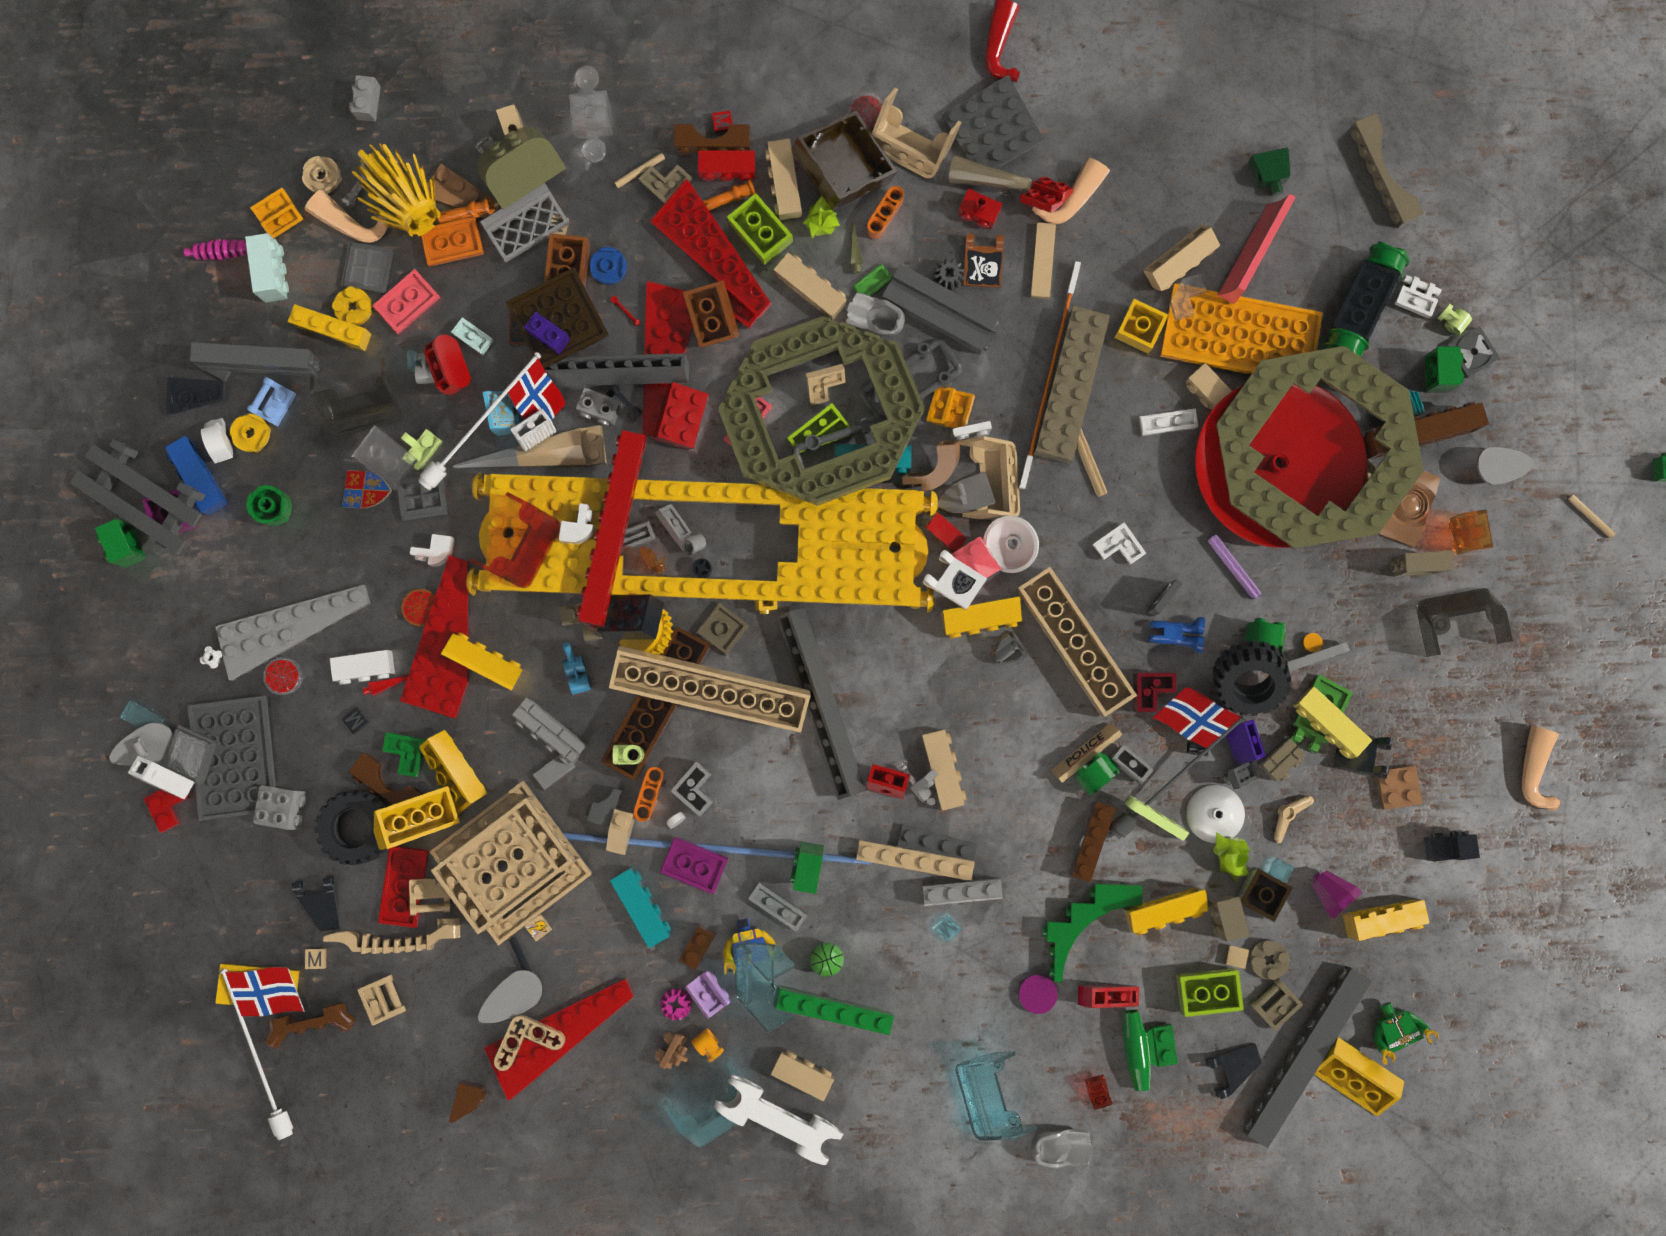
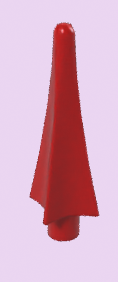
[362,675,408,696]

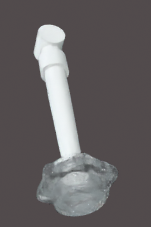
[892,759,935,805]

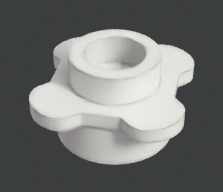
[200,646,223,668]

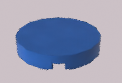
[589,247,627,285]

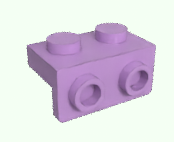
[685,971,730,1019]

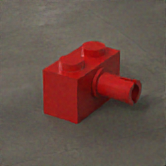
[958,188,1003,229]

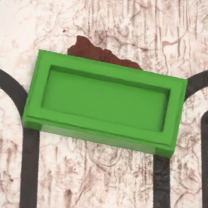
[852,264,893,296]

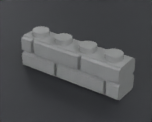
[512,697,588,765]
[922,878,1003,906]

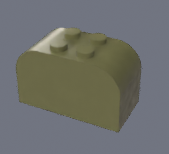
[477,127,566,210]

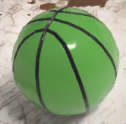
[809,942,844,977]

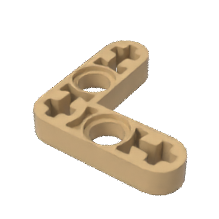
[494,1015,565,1071]

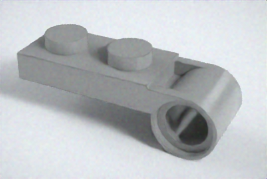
[655,504,706,555]

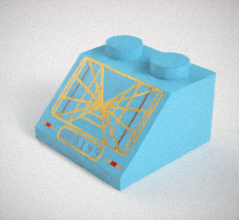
[483,391,521,436]

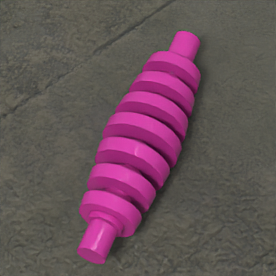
[184,239,247,260]

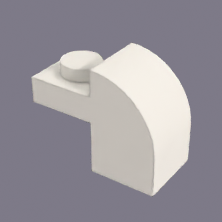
[201,418,233,463]
[559,504,595,544]
[410,534,455,567]

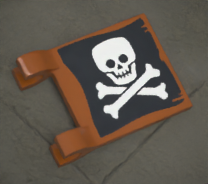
[963,233,1004,288]

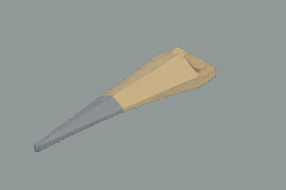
[452,425,607,468]

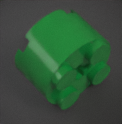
[246,485,292,526]
[1244,618,1286,653]
[1075,752,1120,796]

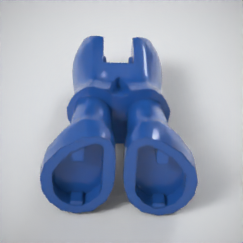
[1148,617,1205,653]

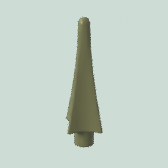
[850,223,863,274]

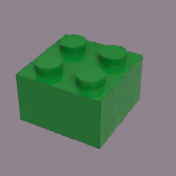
[1424,347,1464,393]
[95,519,146,568]
[790,841,824,894]

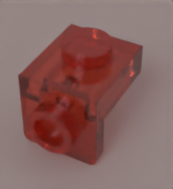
[1085,1074,1113,1110]

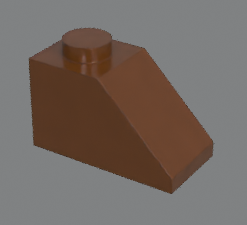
[449,1080,487,1123]

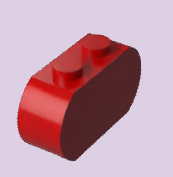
[423,335,471,395]

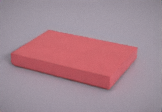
[372,269,441,334]

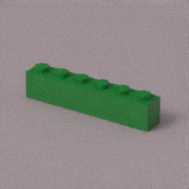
[773,986,894,1035]

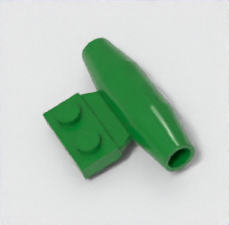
[1123,1009,1178,1092]

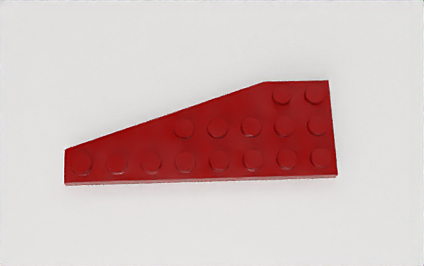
[400,555,469,719]

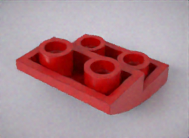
[1020,177,1074,213]

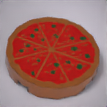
[401,589,435,627]

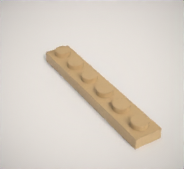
[856,840,975,881]

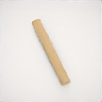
[614,153,665,189]
[1567,494,1616,539]

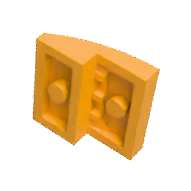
[250,188,304,238]
[926,387,975,429]

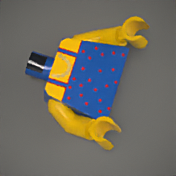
[723,918,784,975]

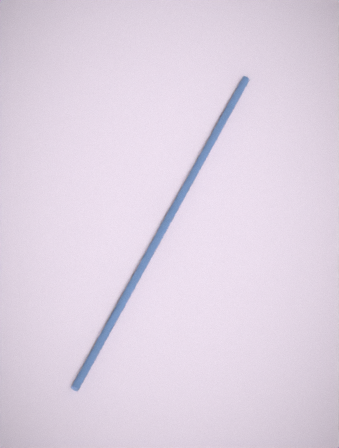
[563,833,872,865]

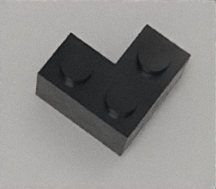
[1424,830,1480,862]

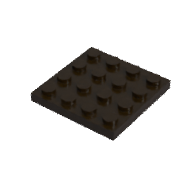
[506,268,610,369]

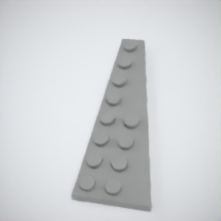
[215,585,370,681]

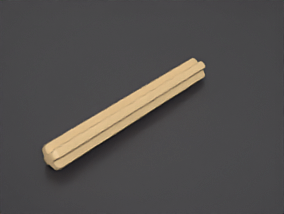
[1077,429,1107,497]

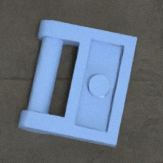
[246,377,296,427]

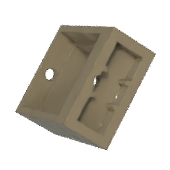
[1391,551,1453,577]

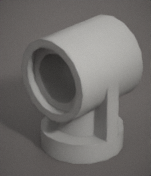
[415,353,434,384]

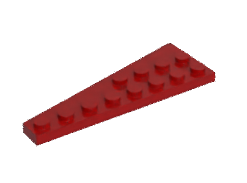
[650,179,772,318]
[642,281,693,438]
[484,978,634,1101]

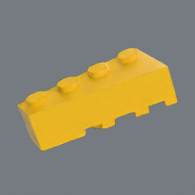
[1342,899,1429,941]

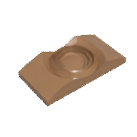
[1379,471,1440,548]

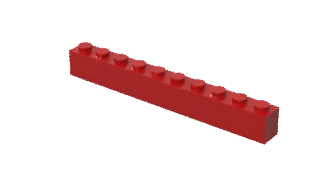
[576,430,647,627]

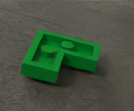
[382,732,425,777]

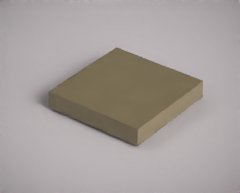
[696,602,750,656]

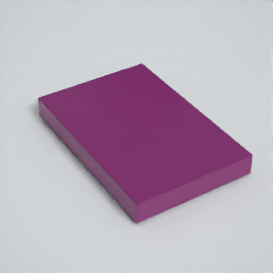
[660,836,728,895]

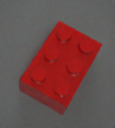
[652,382,709,450]

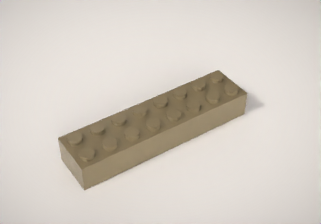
[1033,306,1110,465]

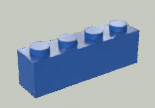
[165,436,228,515]

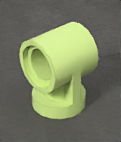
[1437,303,1472,336]
[613,745,644,765]

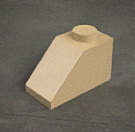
[606,809,635,855]

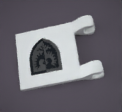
[922,550,987,610]

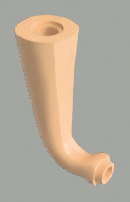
[1032,157,1110,224]
[305,190,390,243]
[1522,725,1560,811]

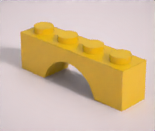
[288,304,372,352]

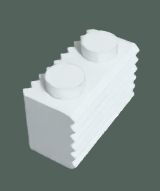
[510,409,556,452]

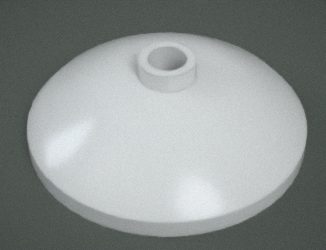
[983,516,1039,573]
[1186,785,1245,843]

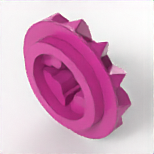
[660,988,692,1020]

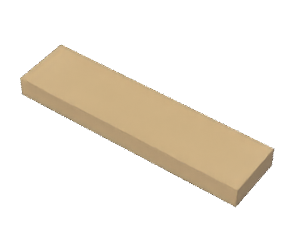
[1030,222,1056,299]

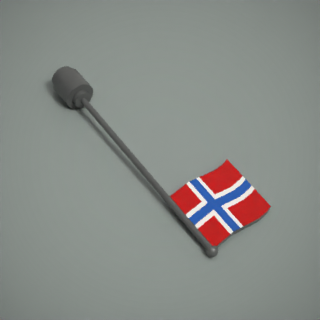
[1109,687,1246,840]

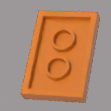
[421,217,484,267]

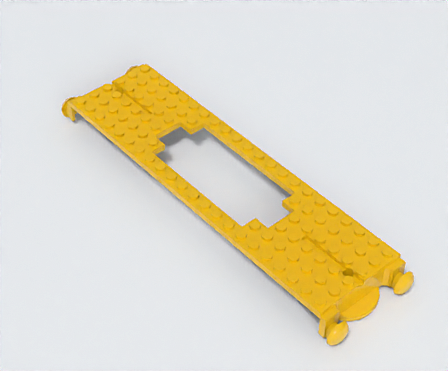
[466,473,938,613]

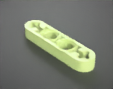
[1125,795,1189,841]

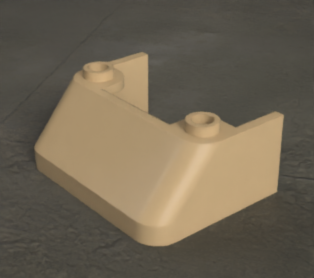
[872,88,962,178]
[960,436,1020,519]

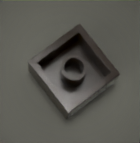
[1237,867,1293,922]

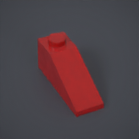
[1078,985,1139,1008]

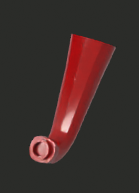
[985,0,1020,83]

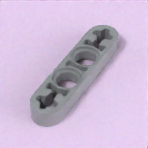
[1287,642,1350,671]

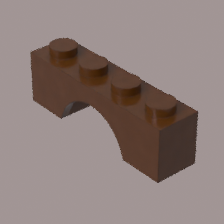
[674,124,750,155]
[349,753,424,806]
[1069,801,1116,882]

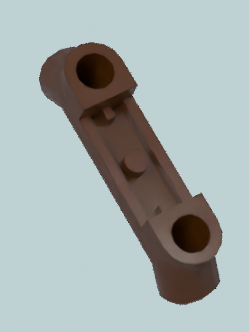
[264,1002,356,1049]

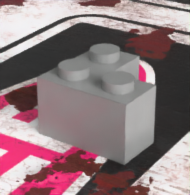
[671,762,714,817]

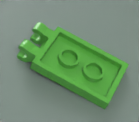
[1290,674,1353,753]

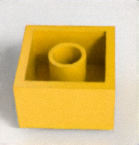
[1114,299,1168,354]

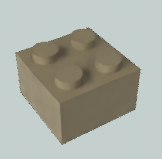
[1208,894,1250,941]

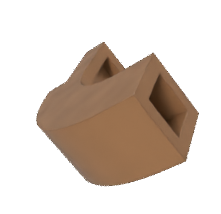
[902,440,960,491]

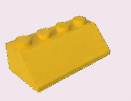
[941,596,1022,639]
[441,632,522,691]
[373,786,460,850]
[1123,887,1208,935]
[1314,1037,1404,1116]

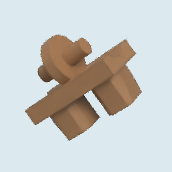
[654,1032,689,1069]

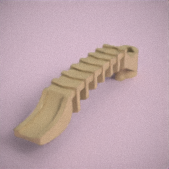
[323,917,460,954]

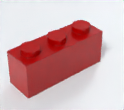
[698,150,756,181]

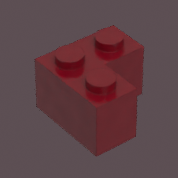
[1133,673,1176,712]

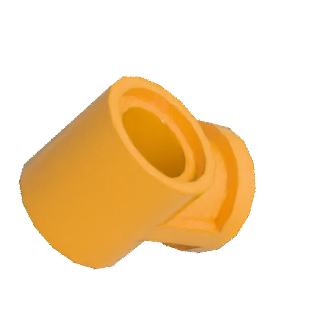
[691,1028,724,1063]

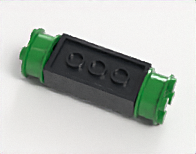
[1322,241,1410,358]

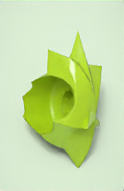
[803,196,840,239]
[1213,832,1250,885]

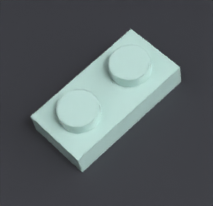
[451,317,494,355]

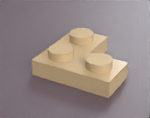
[806,364,846,406]

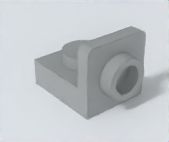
[910,769,938,802]

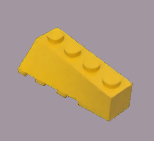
[420,730,488,816]

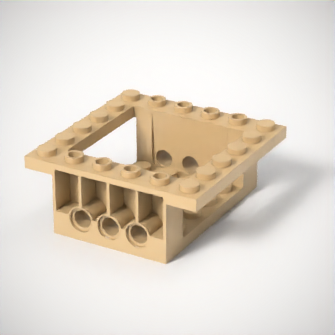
[430,781,593,946]

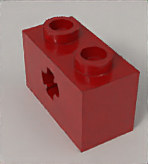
[866,764,910,800]

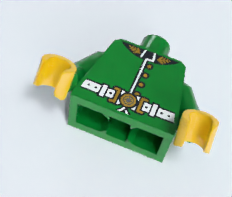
[1373,1002,1439,1065]

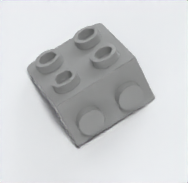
[253,785,306,830]

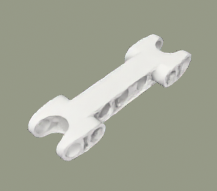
[713,1075,844,1165]

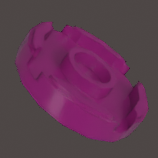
[1018,974,1058,1014]

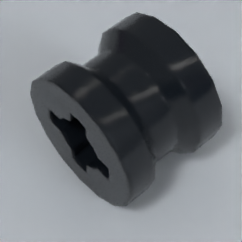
[692,558,712,578]

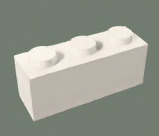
[330,650,395,685]

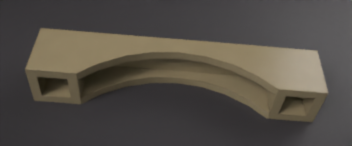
[1350,113,1424,228]

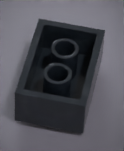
[597,594,664,640]

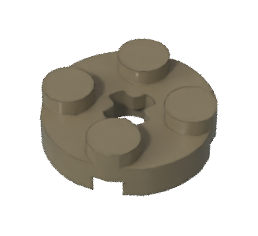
[1249,940,1290,980]

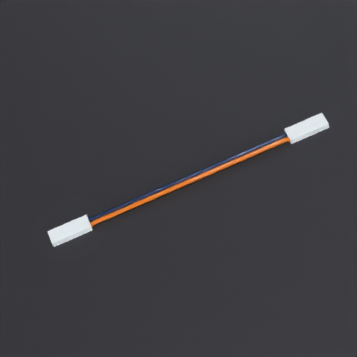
[1019,261,1081,490]

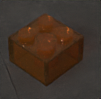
[1449,509,1493,556]

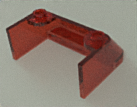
[470,492,561,588]

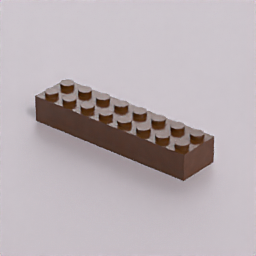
[600,626,712,781]

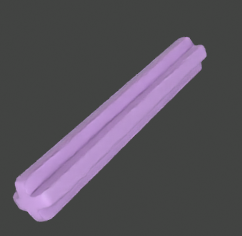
[1208,535,1261,599]

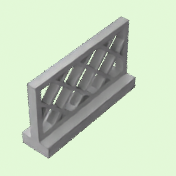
[480,183,570,262]

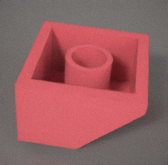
[951,537,1002,578]

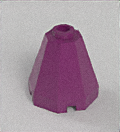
[1312,870,1363,920]

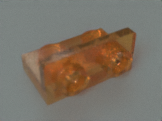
[638,545,668,574]

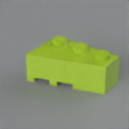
[785,403,854,453]

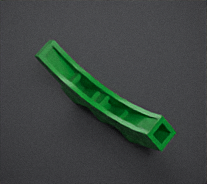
[1042,883,1142,982]

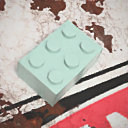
[245,233,289,303]

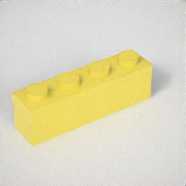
[1293,687,1372,759]

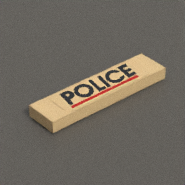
[1051,723,1122,783]

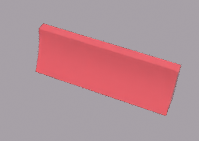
[1217,194,1296,304]

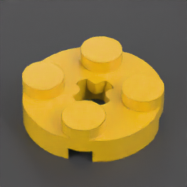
[332,286,372,325]
[230,414,271,453]

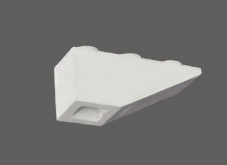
[128,756,195,800]

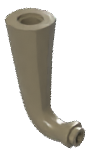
[949,156,1032,192]

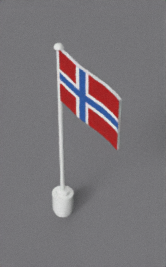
[418,352,566,490]
[220,967,305,1140]

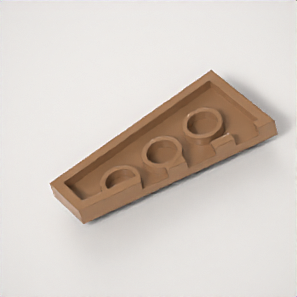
[421,164,502,219]

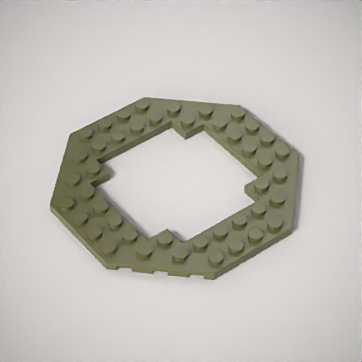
[718,315,924,506]
[1216,346,1424,549]

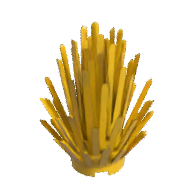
[352,143,441,237]

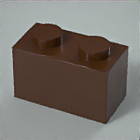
[678,924,716,970]

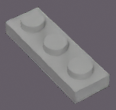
[748,882,807,932]

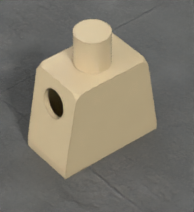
[496,104,523,136]

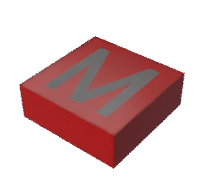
[712,110,732,133]

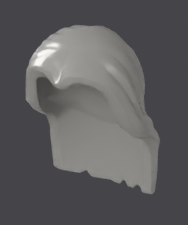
[846,292,905,337]
[1031,1129,1092,1169]

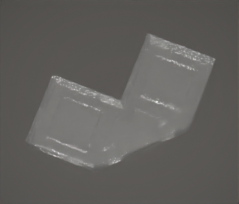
[1170,274,1207,321]

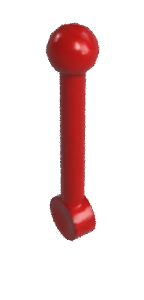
[611,296,640,326]

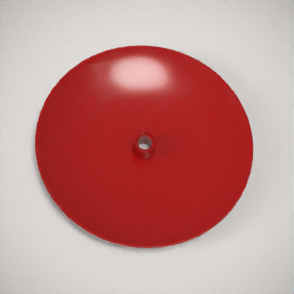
[1195,384,1367,548]

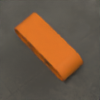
[867,186,904,239]
[633,767,665,822]

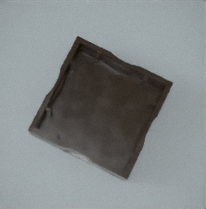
[791,111,898,211]

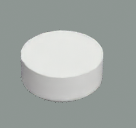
[666,812,686,829]

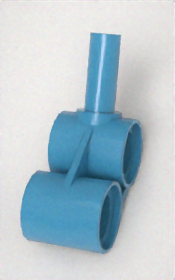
[562,642,592,695]

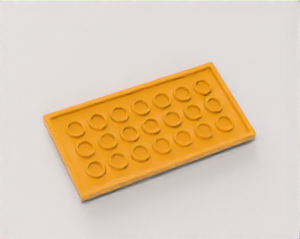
[1160,283,1323,375]

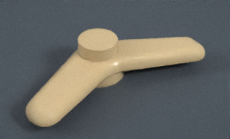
[1274,795,1314,843]

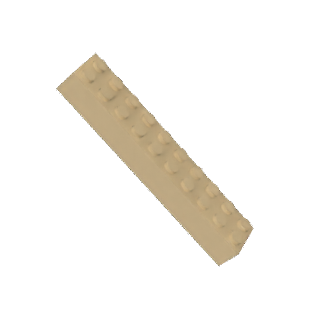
[609,646,810,733]

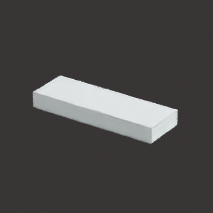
[1138,408,1199,436]

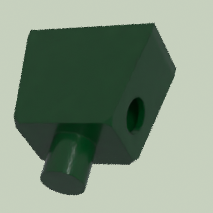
[1249,147,1290,196]

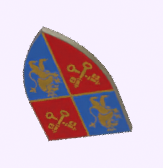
[342,470,392,509]

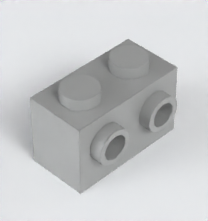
[349,75,381,122]
[576,387,622,426]

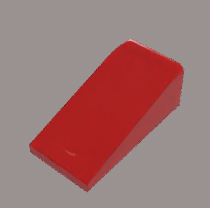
[925,512,967,552]

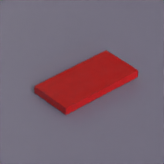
[378,846,429,928]

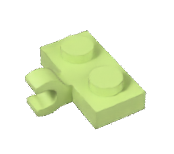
[401,429,443,471]

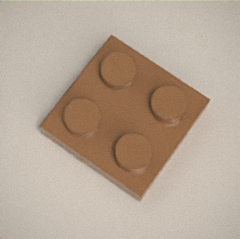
[1376,766,1423,810]

